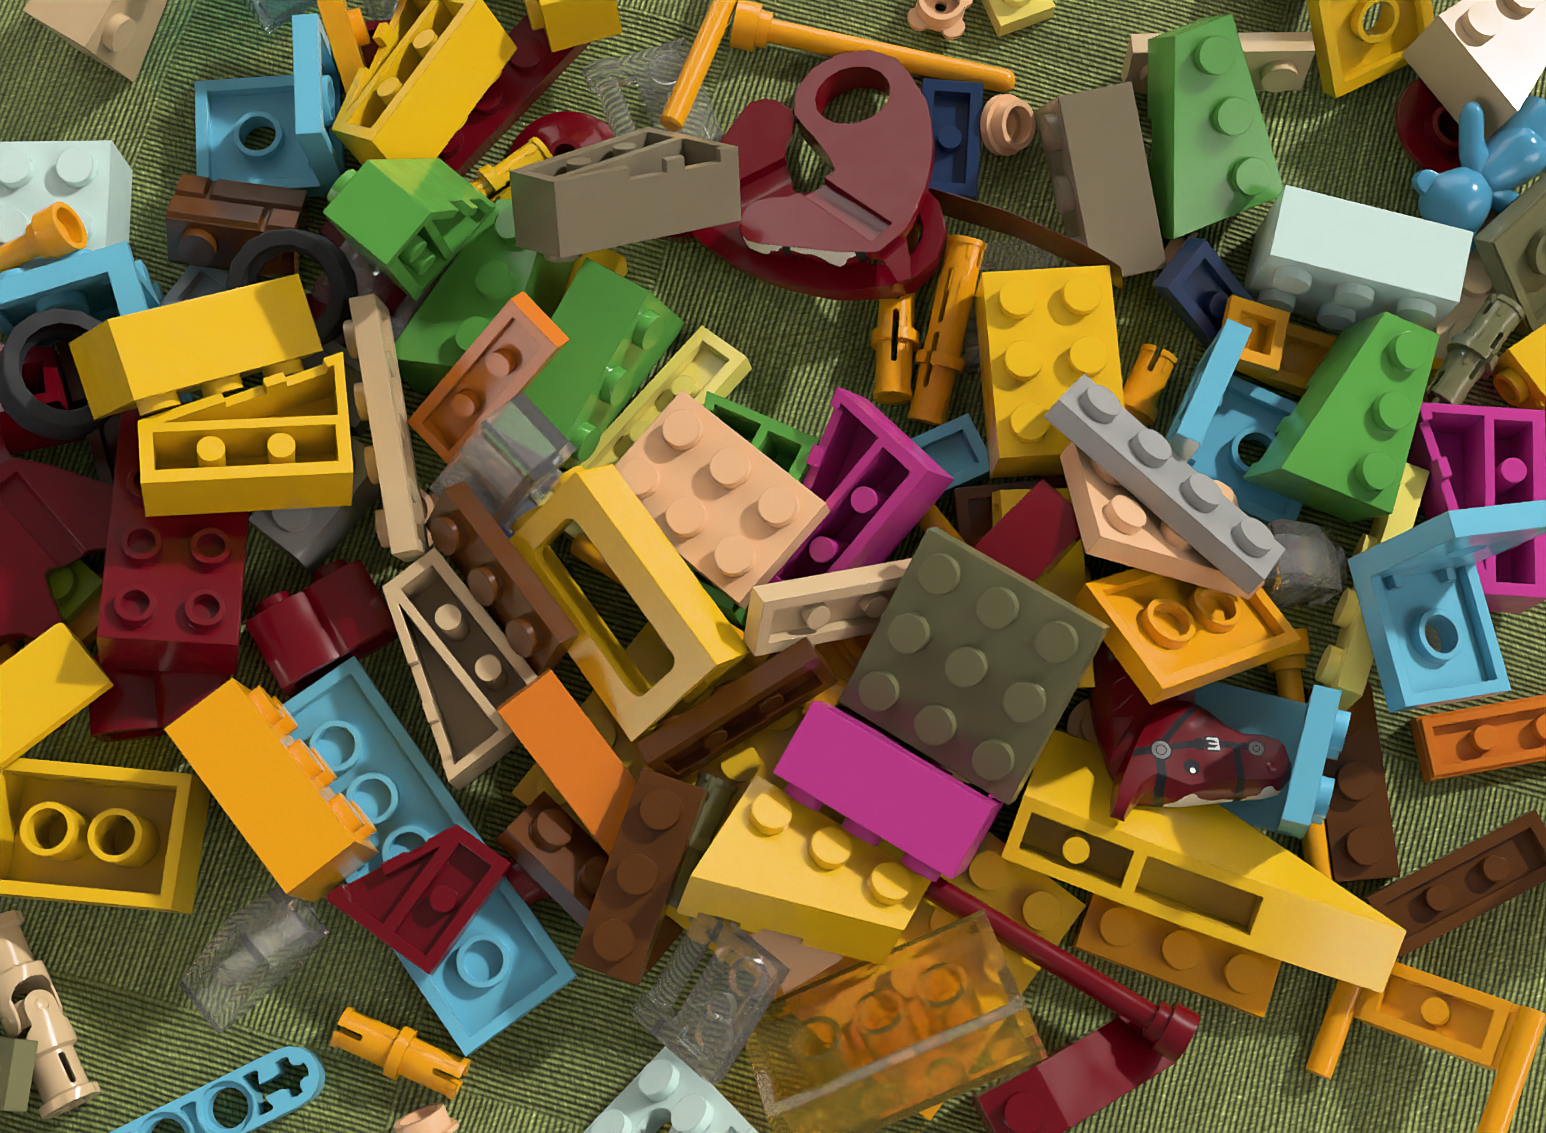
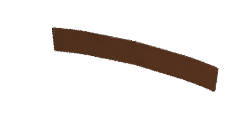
[928,187,1124,291]

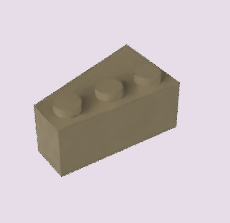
[1033,81,1167,277]
[509,127,741,262]

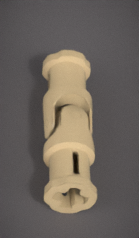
[0,910,101,1120]

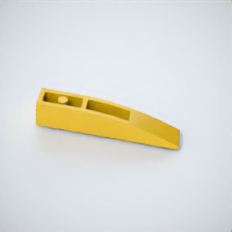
[1001,729,1406,993]

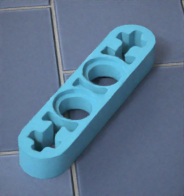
[109,1046,326,1133]

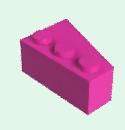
[767,386,954,584]
[1407,402,1546,614]
[773,701,1004,882]

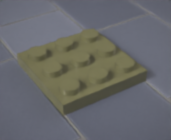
[838,527,1110,805]

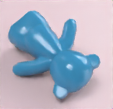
[1411,96,1546,252]

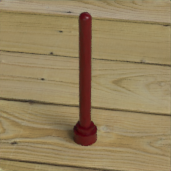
[923,877,1201,1062]

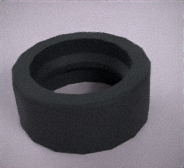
[226,228,358,346]
[0,308,112,440]

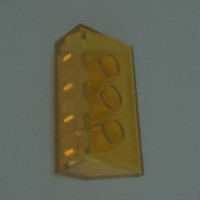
[737,909,1048,1133]

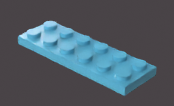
[283,656,578,1056]

